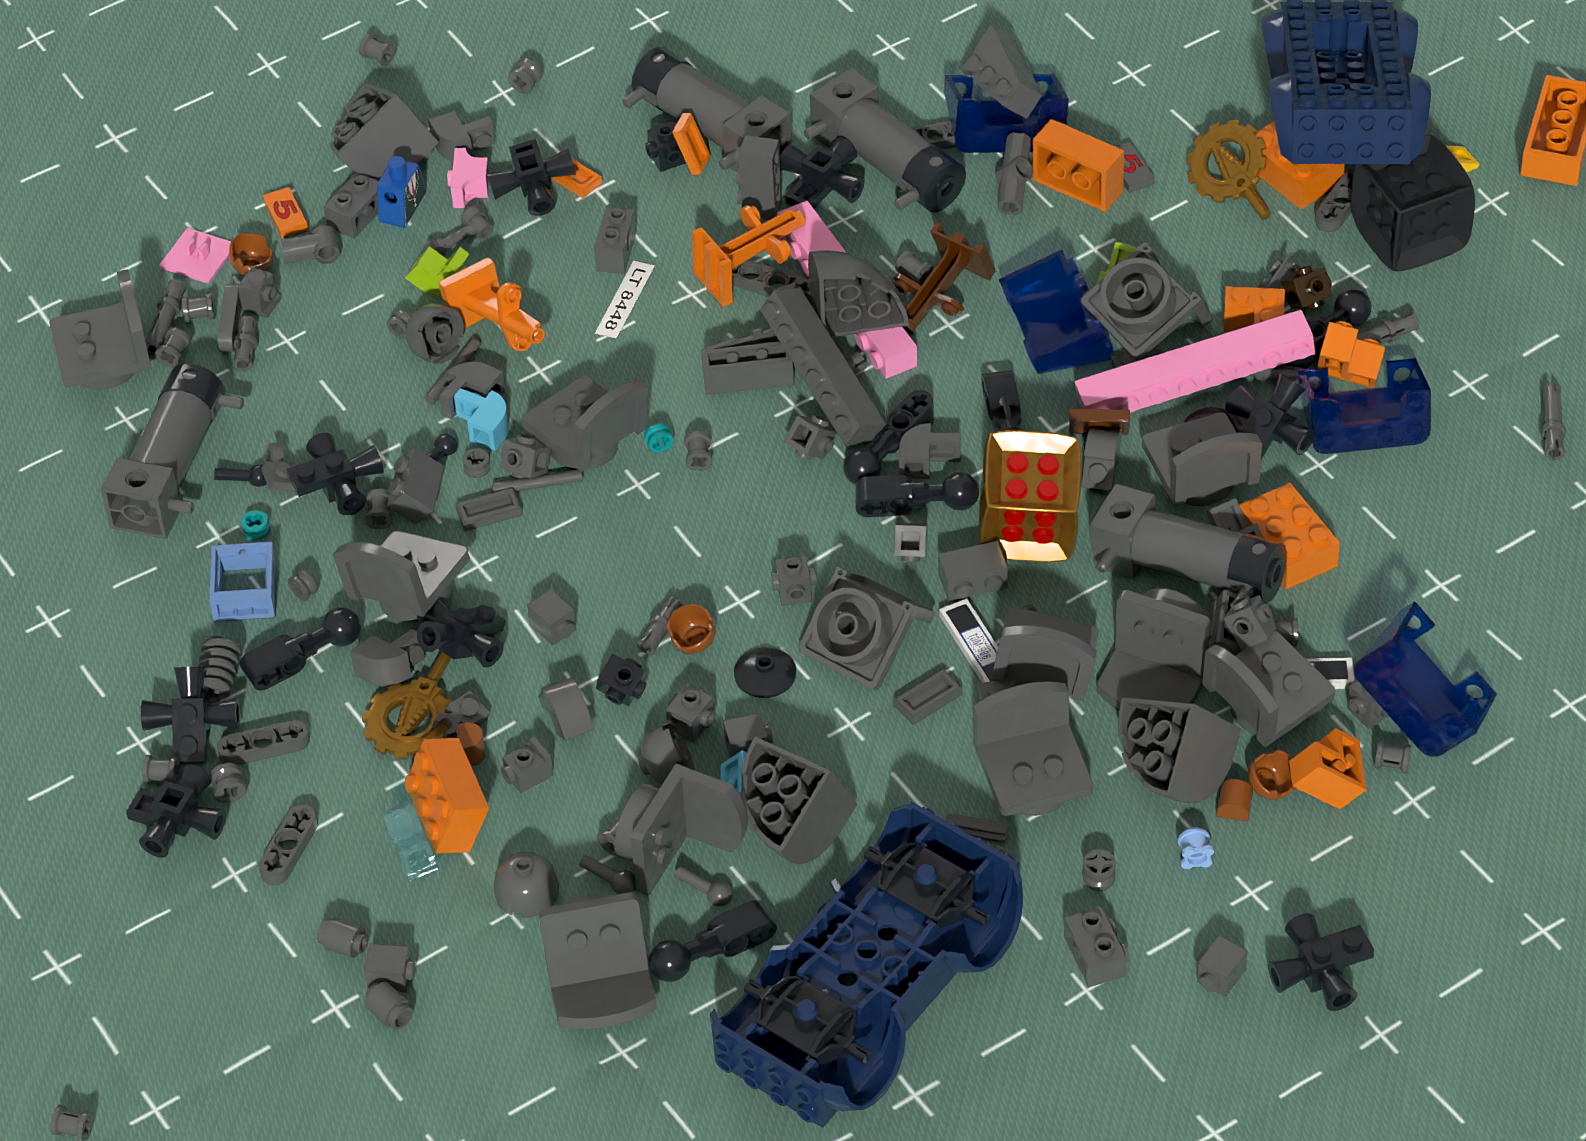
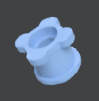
[1177,827,1214,869]

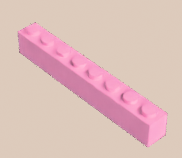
[777,201,917,379]
[1074,310,1315,413]

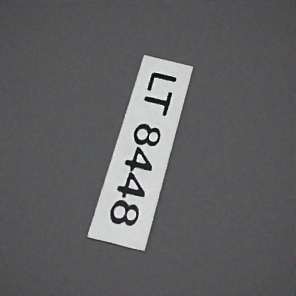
[595,261,655,339]

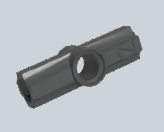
[995,132,1033,215]

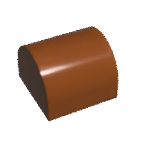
[456,722,486,767]
[1216,779,1253,821]

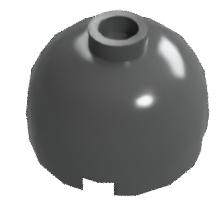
[405,304,464,364]
[638,720,695,784]
[493,852,559,918]

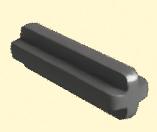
[945,813,1008,842]

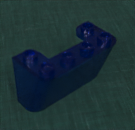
[944,74,1069,153]
[999,249,1115,374]
[1298,358,1431,454]
[1353,601,1497,757]

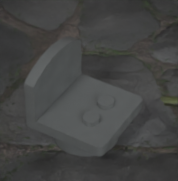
[1081,242,1213,360]
[49,269,151,390]
[522,376,648,472]
[1142,413,1262,507]
[333,531,470,621]
[799,566,936,690]
[1097,588,1210,710]
[991,606,1099,701]
[1202,631,1335,747]
[973,682,1093,816]
[615,764,748,895]
[539,892,657,1029]

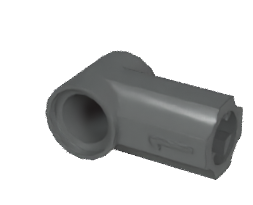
[281,226,340,264]

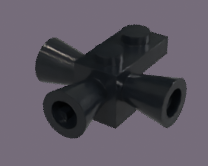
[780,137,865,209]
[487,139,576,216]
[1225,374,1315,459]
[287,433,384,515]
[417,598,506,668]
[141,667,240,762]
[126,764,226,858]
[1268,913,1374,1011]

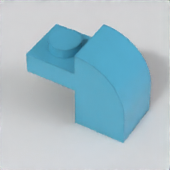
[454,388,509,451]

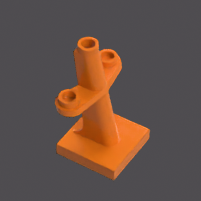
[692,205,805,307]
[439,257,545,351]

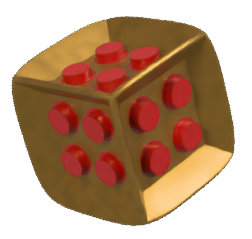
[979,430,1081,562]

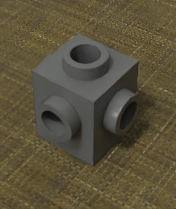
[784,414,837,460]
[501,433,551,479]
[771,555,816,606]
[1224,595,1277,650]
[1348,671,1395,729]
[666,684,716,742]

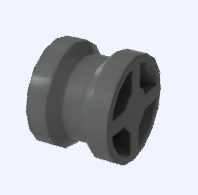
[508,58,543,94]
[210,763,246,803]
[1083,849,1116,891]

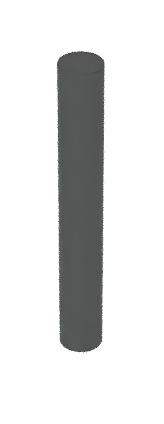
[425,338,481,405]
[492,470,583,493]

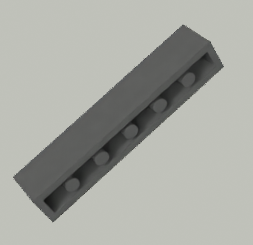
[760,288,886,446]

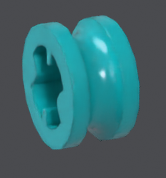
[644,423,674,453]
[241,510,270,540]

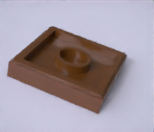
[1069,409,1130,435]

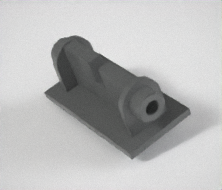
[1257,252,1301,298]

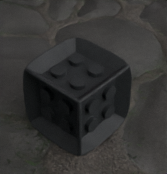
[1351,134,1475,271]

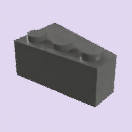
[961,24,1042,118]
[701,328,794,395]

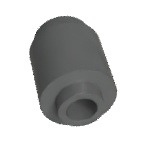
[317,917,369,958]
[365,982,413,1030]

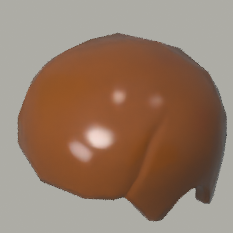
[229,233,273,275]
[667,603,716,654]
[1248,750,1296,800]

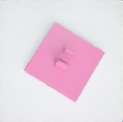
[159,228,231,284]

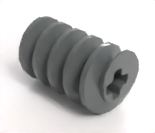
[197,635,241,704]

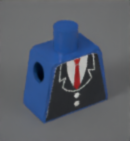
[377,156,426,228]

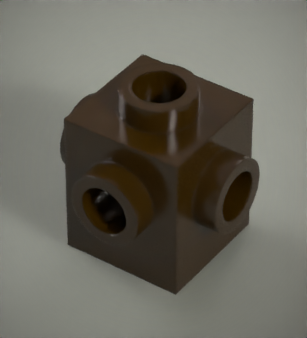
[1281,265,1333,310]

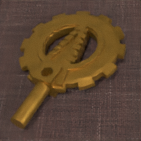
[1186,120,1271,220]
[362,652,453,759]

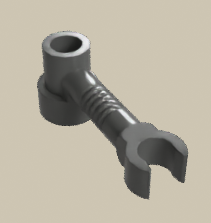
[424,205,493,255]

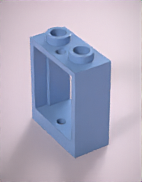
[209,542,276,621]

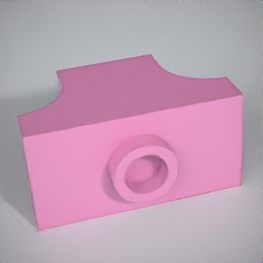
[447,148,490,208]

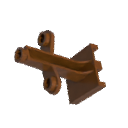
[893,222,996,334]

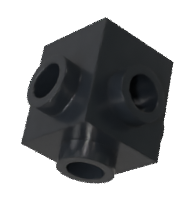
[645,121,686,172]
[596,653,647,706]

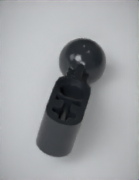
[1285,289,1372,369]
[981,370,1026,431]
[843,390,934,485]
[855,472,979,517]
[240,607,361,691]
[649,900,777,982]

